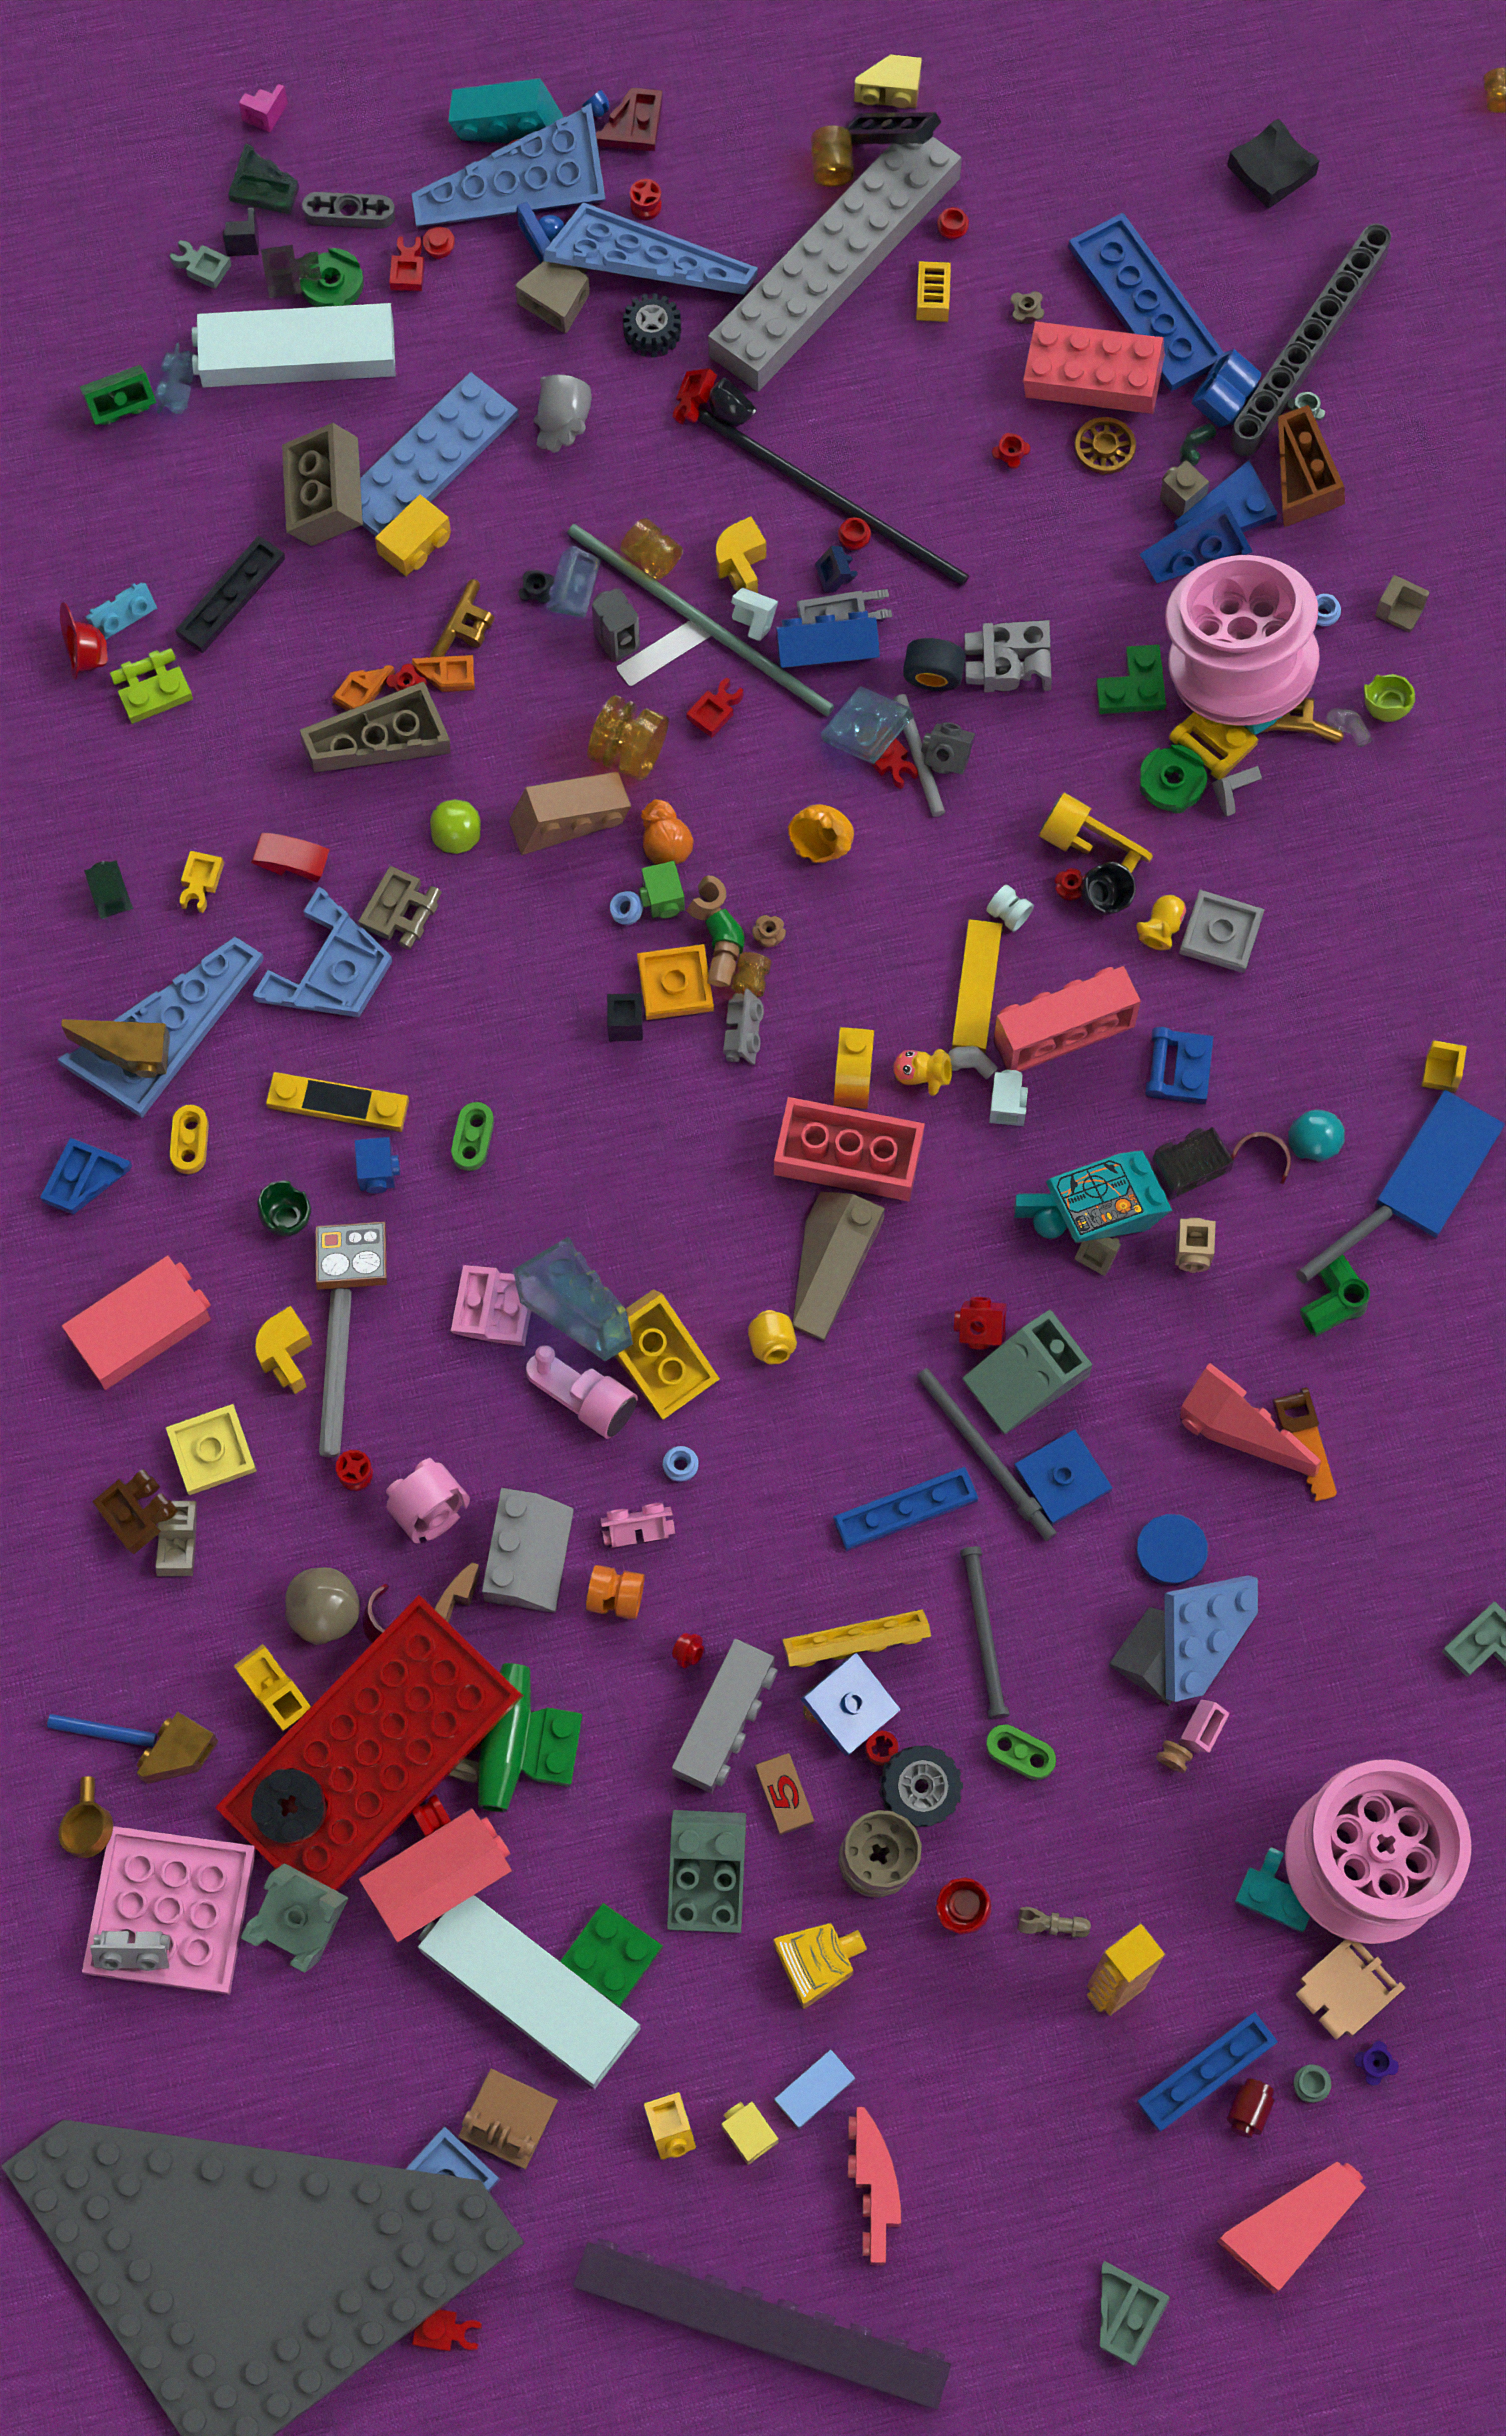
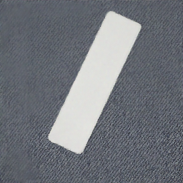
[617,621,711,686]

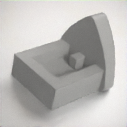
[1212,766,1262,817]

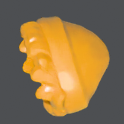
[788,804,854,863]

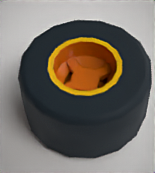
[903,638,965,691]

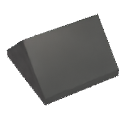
[1109,1607,1172,1707]

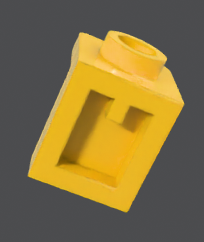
[644,2092,696,2159]

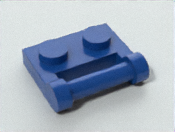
[1145,1027,1214,1104]

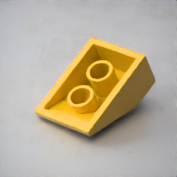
[597,1289,720,1420]

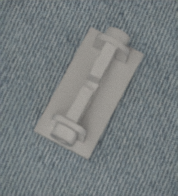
[723,989,764,1065]
[90,1931,170,1971]

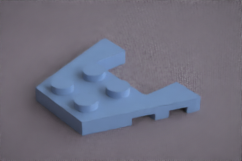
[253,887,393,1017]

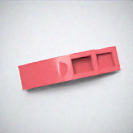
[848,2107,901,2266]

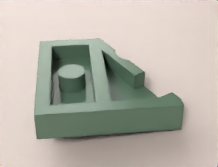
[1100,2261,1170,2367]

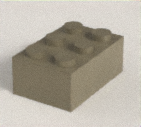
[282,423,363,546]

